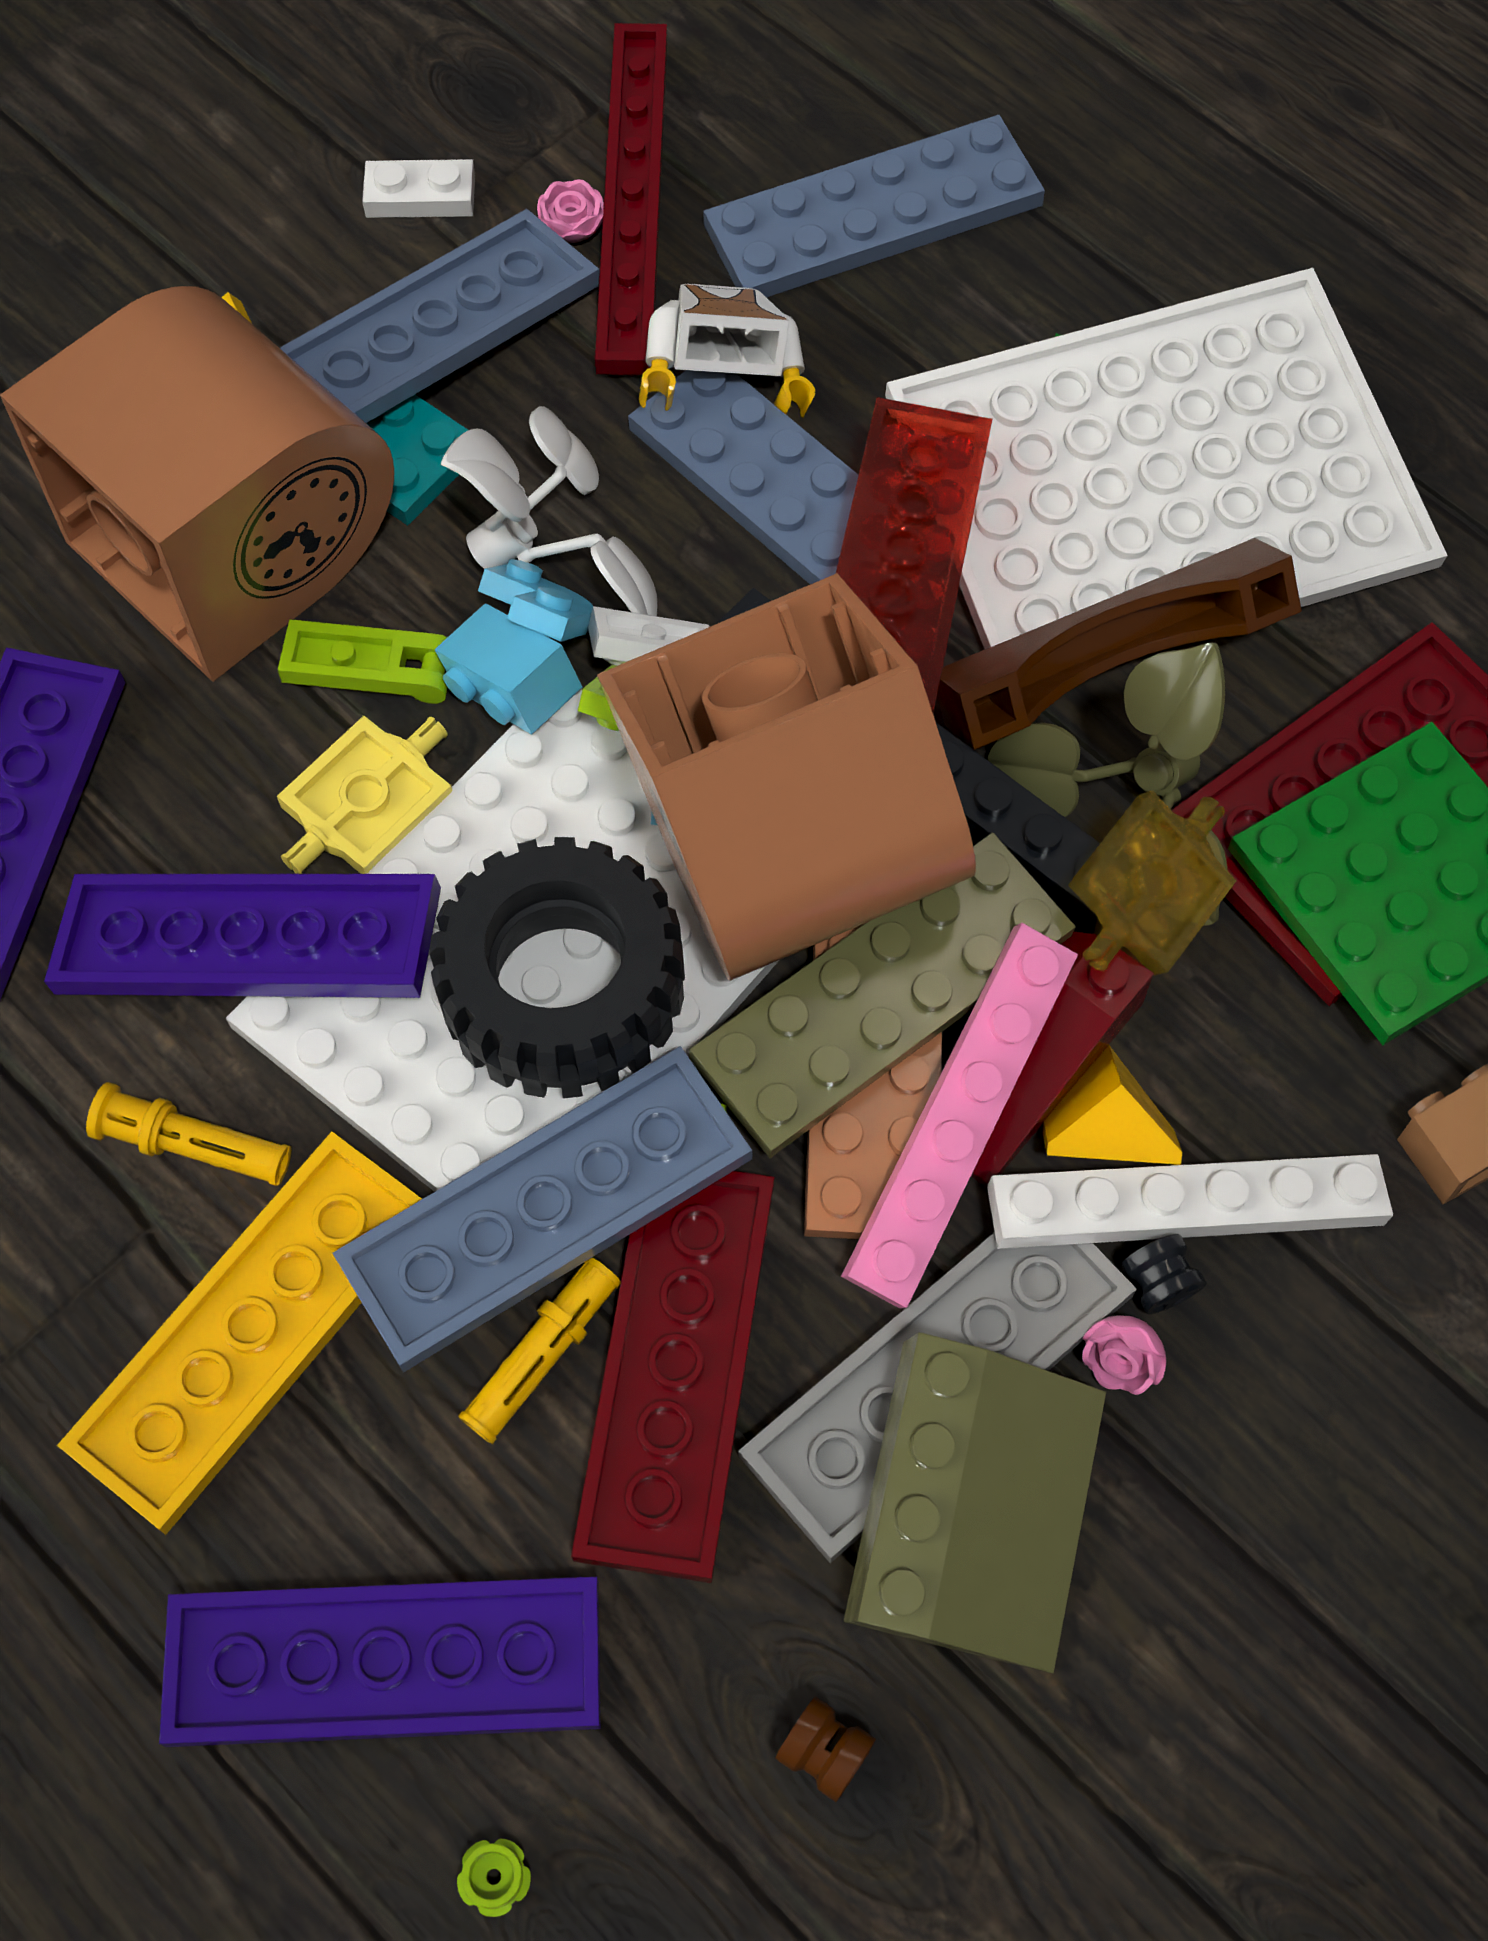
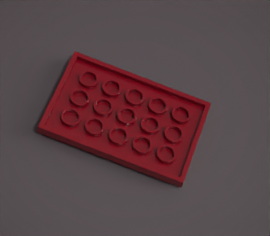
[1165,622,1488,1007]

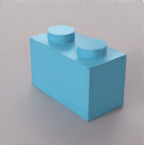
[434,603,582,735]

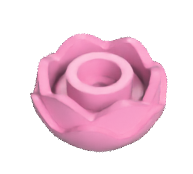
[537,179,604,243]
[1082,1316,1166,1395]

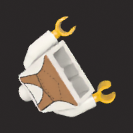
[639,284,815,417]

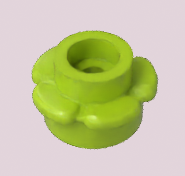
[457,1839,531,1917]

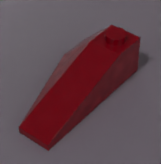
[971,931,1154,1188]

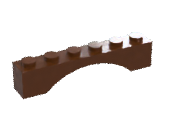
[931,538,1302,750]

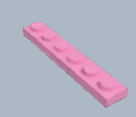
[841,923,1078,1308]

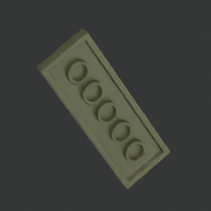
[689,833,1076,1158]

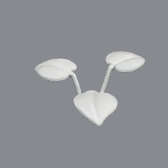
[441,406,657,616]

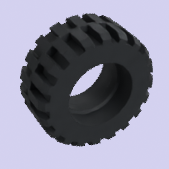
[429,837,685,1099]

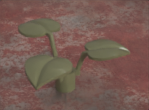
[988,642,1227,926]

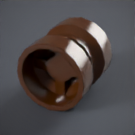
[775,1696,876,1803]

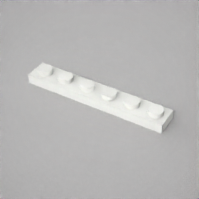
[987,1154,1393,1249]

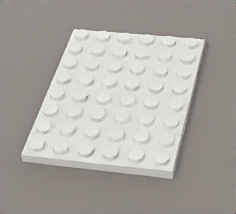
[885,268,1448,649]
[226,689,779,1192]

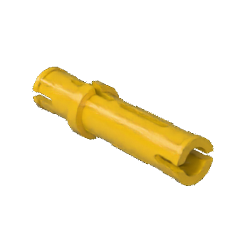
[458,1257,621,1444]

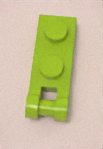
[278,619,448,704]

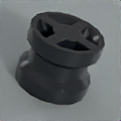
[1121,1234,1207,1315]

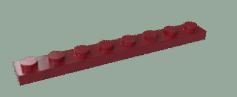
[595,23,668,375]

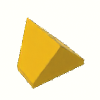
[1043,1045,1182,1165]

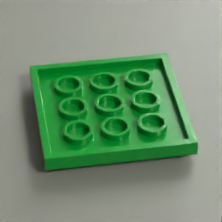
[1228,722,1488,1046]

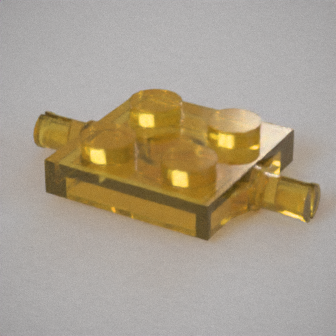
[1068,790,1236,975]

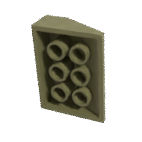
[844,1332,1106,1674]

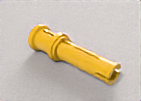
[86,1082,291,1186]

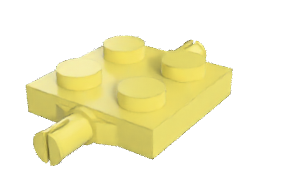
[277,716,453,874]

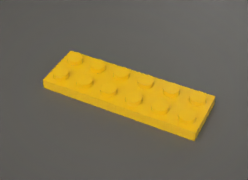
[57,1131,422,1535]

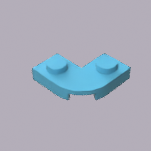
[478,559,593,642]

